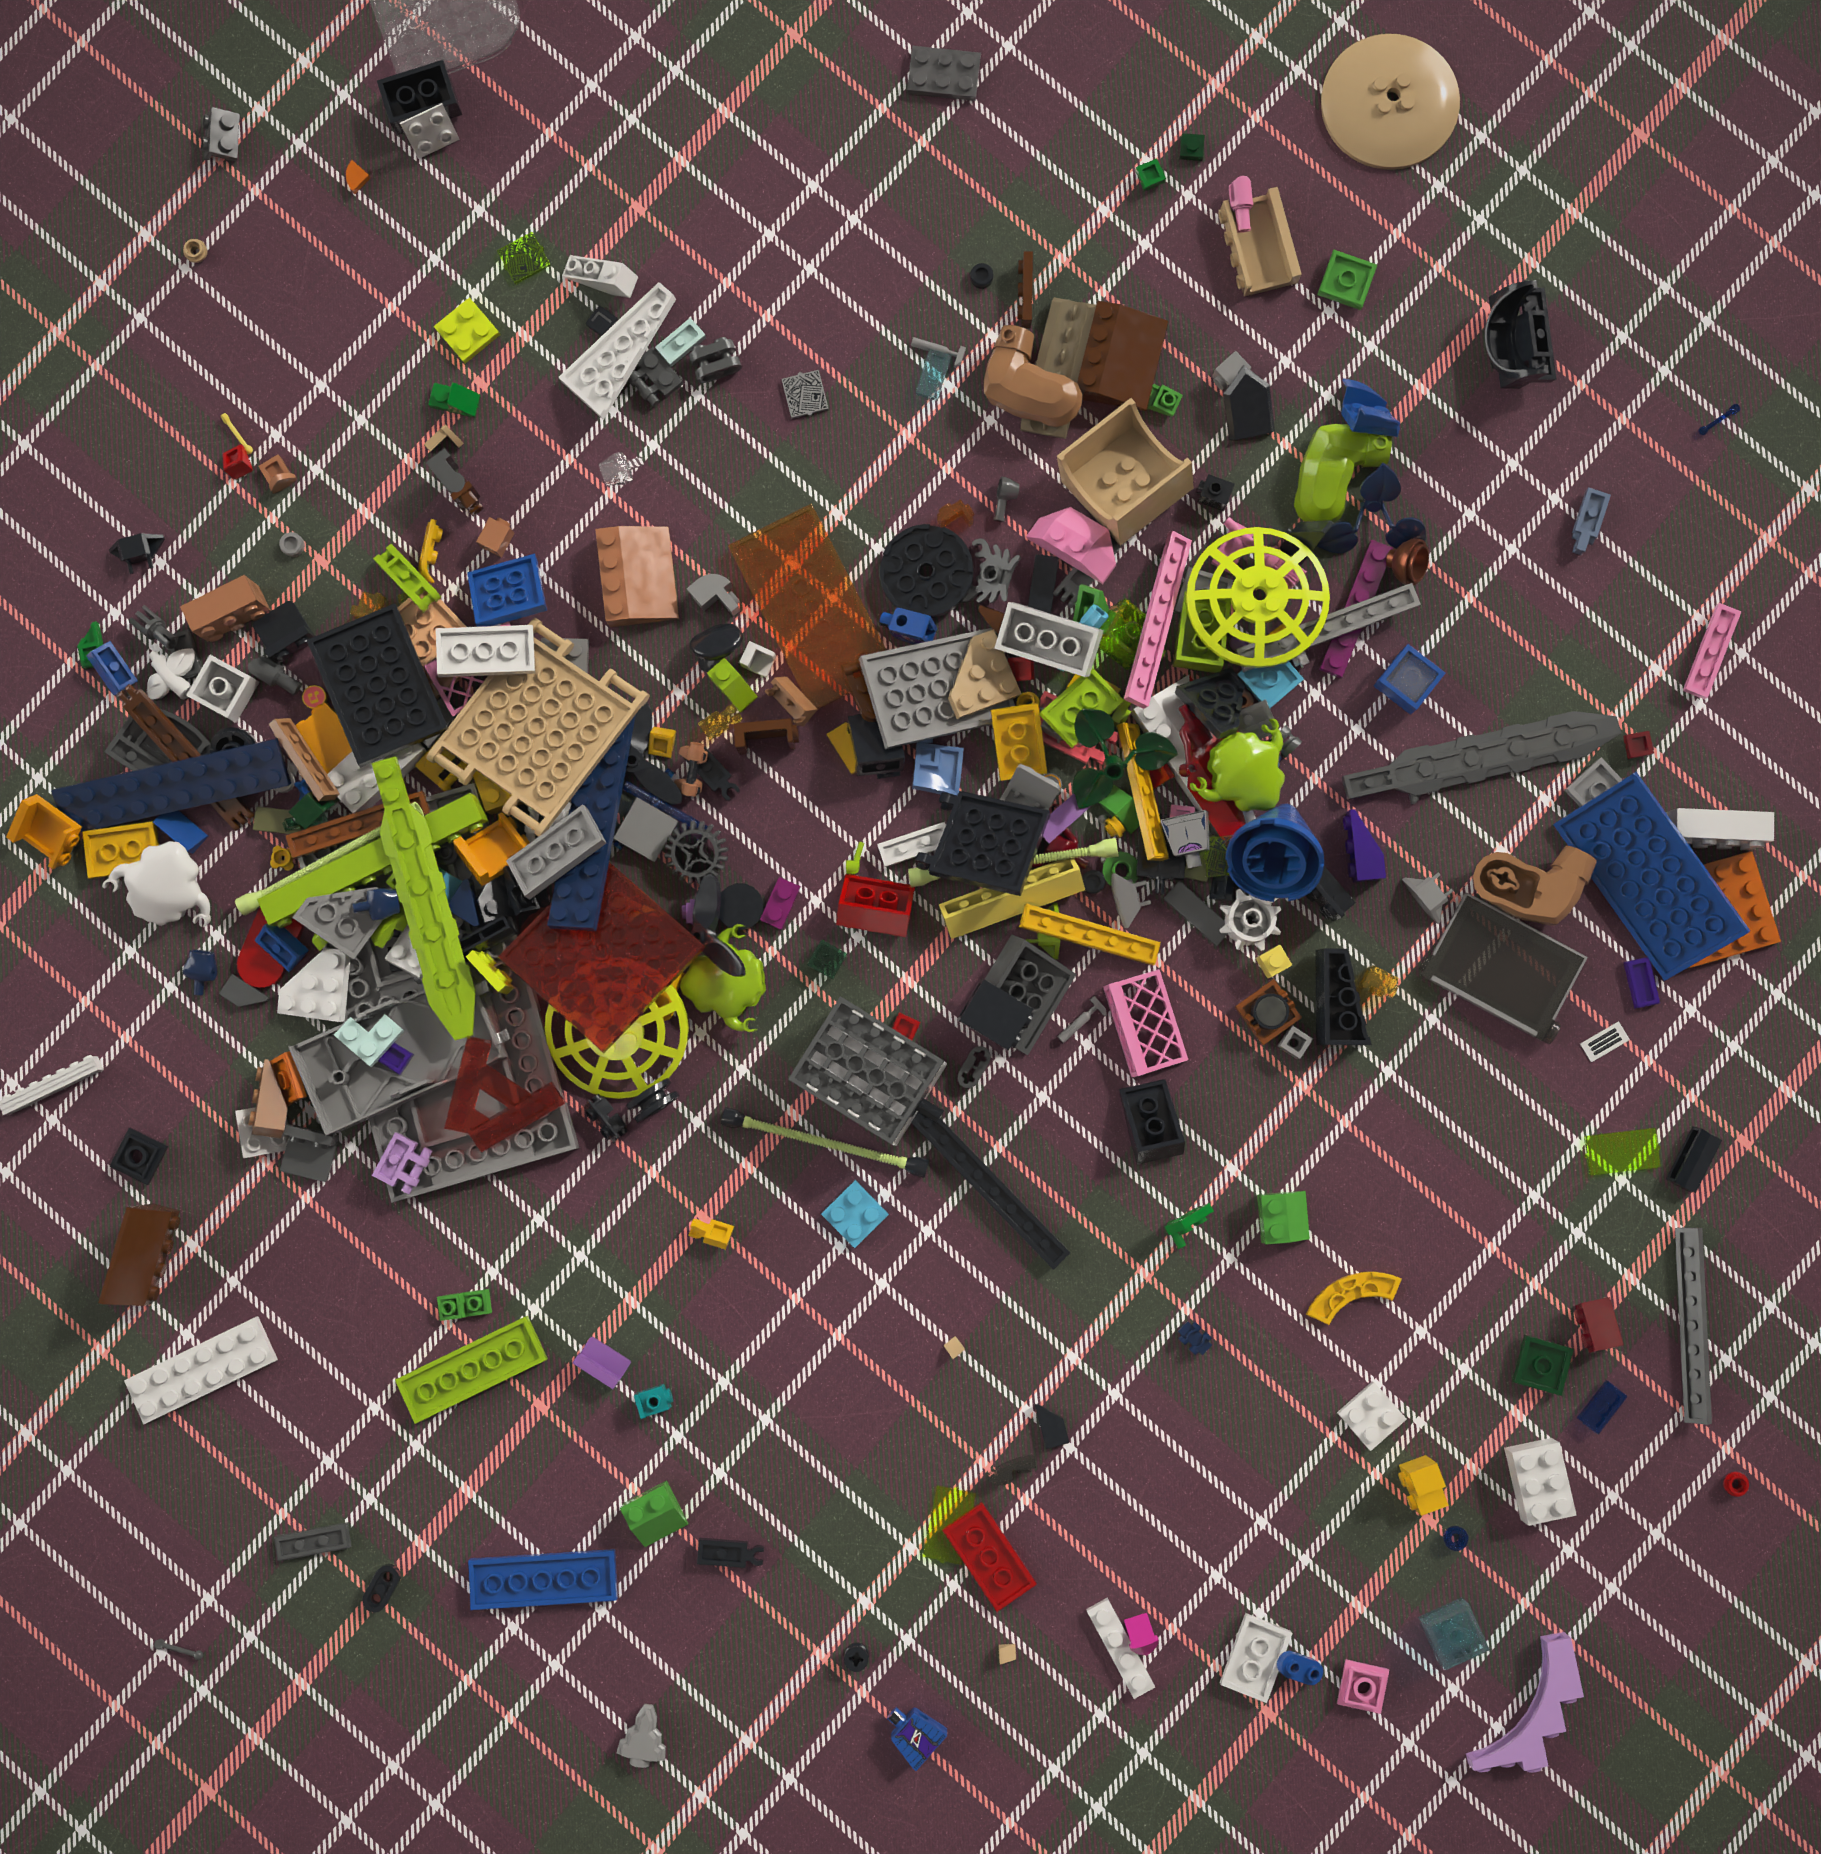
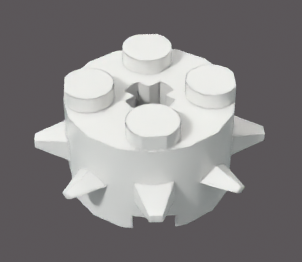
[1219,889,1281,951]

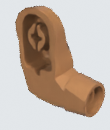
[984,325,1082,427]
[1473,846,1597,926]

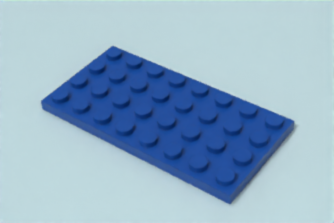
[1553,772,1750,981]

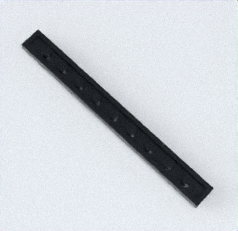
[911,1112,1070,1270]

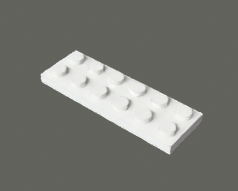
[124,1316,278,1424]

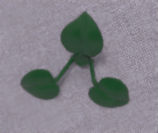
[1073,708,1178,809]

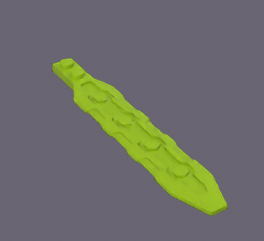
[371,756,476,1041]

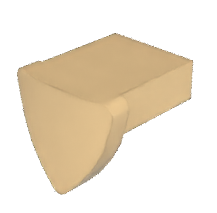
[424,424,464,452]

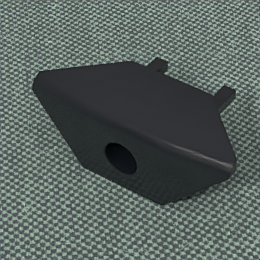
[109,533,165,574]

